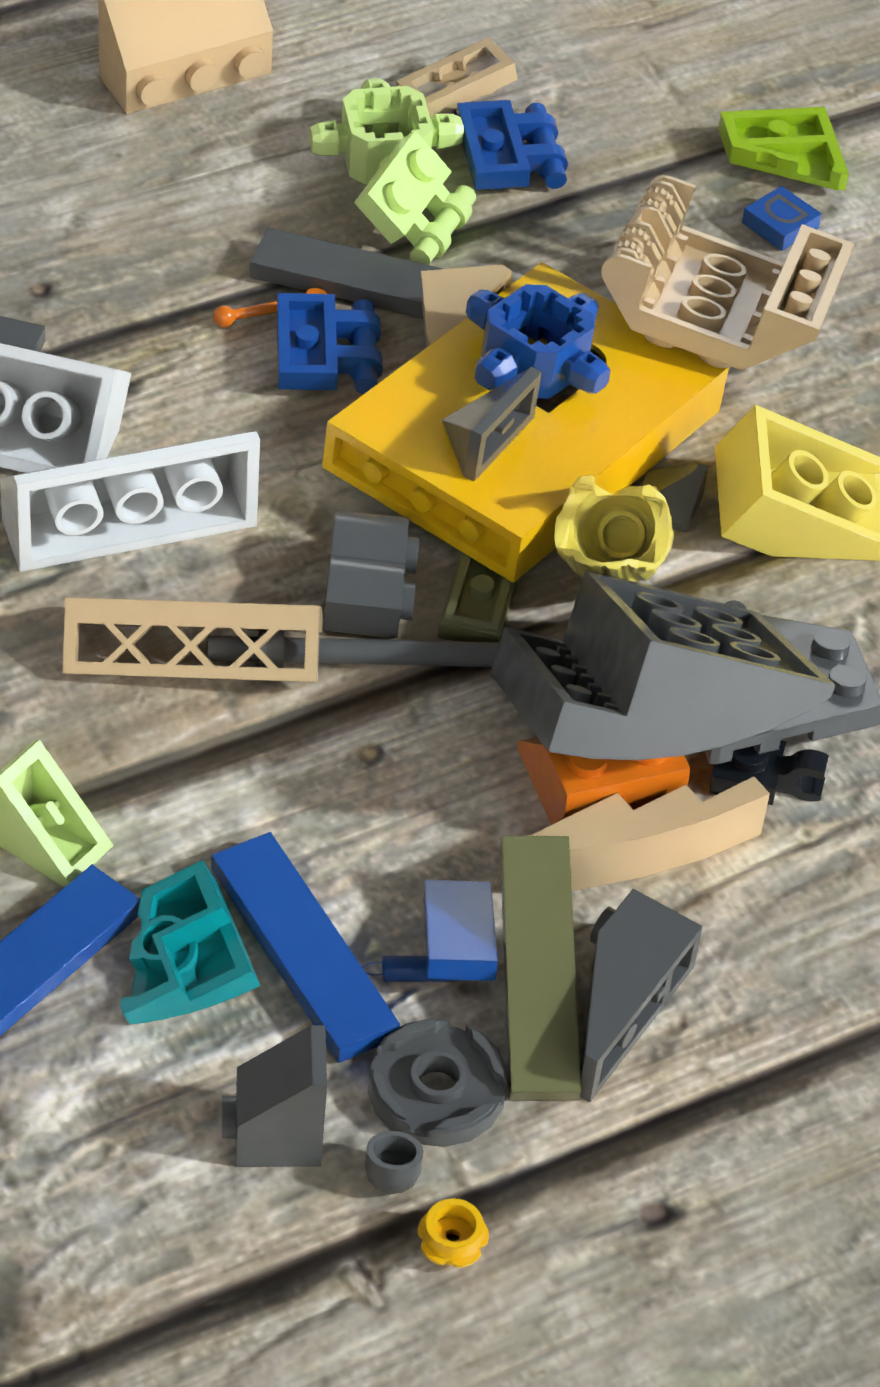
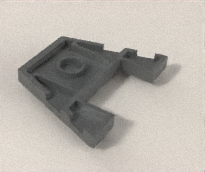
[704,615,880,764]

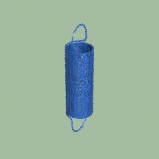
[362,955,454,982]

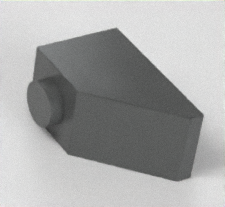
[222,1025,327,1167]

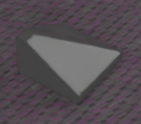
[641,463,709,532]

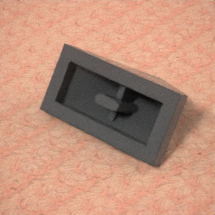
[442,367,542,481]

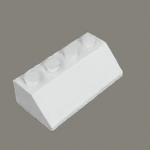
[0,343,131,473]
[0,431,260,572]

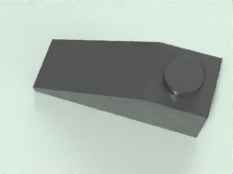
[580,889,703,1102]

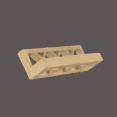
[62,597,323,682]

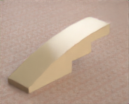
[529,776,770,890]

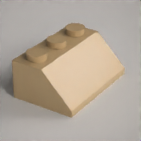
[98,0,273,115]

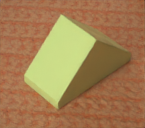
[0,740,114,887]

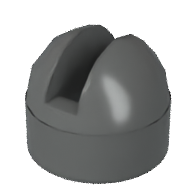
[365,1131,424,1195]

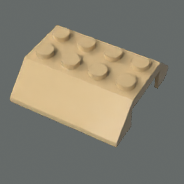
[601,175,855,371]

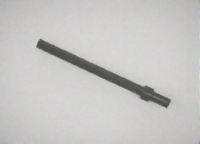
[207,630,500,668]

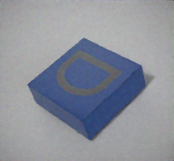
[742,186,822,251]

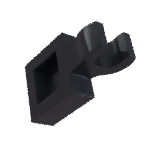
[710,741,829,806]

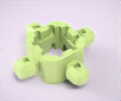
[309,78,464,184]

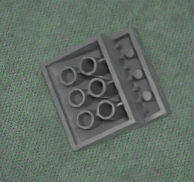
[490,570,835,760]

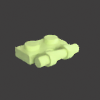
[354,130,476,265]

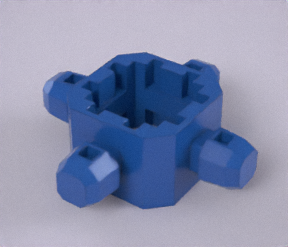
[466,284,611,399]

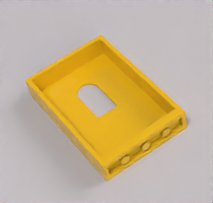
[322,262,729,583]

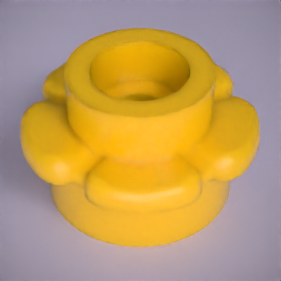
[417,1198,489,1268]

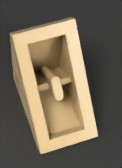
[421,264,512,348]

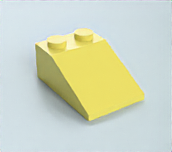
[714,405,880,561]

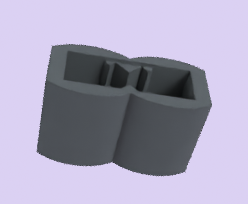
[323,510,419,638]

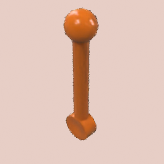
[213,288,327,328]

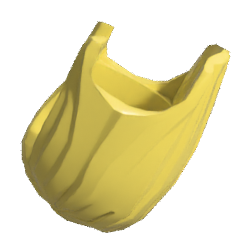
[554,475,674,583]

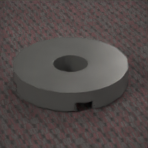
[368,1018,508,1147]

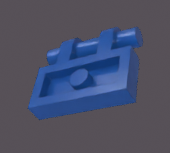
[456,100,568,190]
[277,293,383,395]

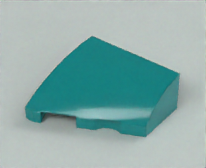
[120,860,261,1024]

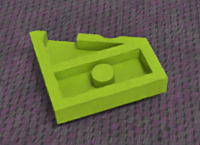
[718,107,849,191]

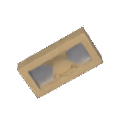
[396,37,518,118]

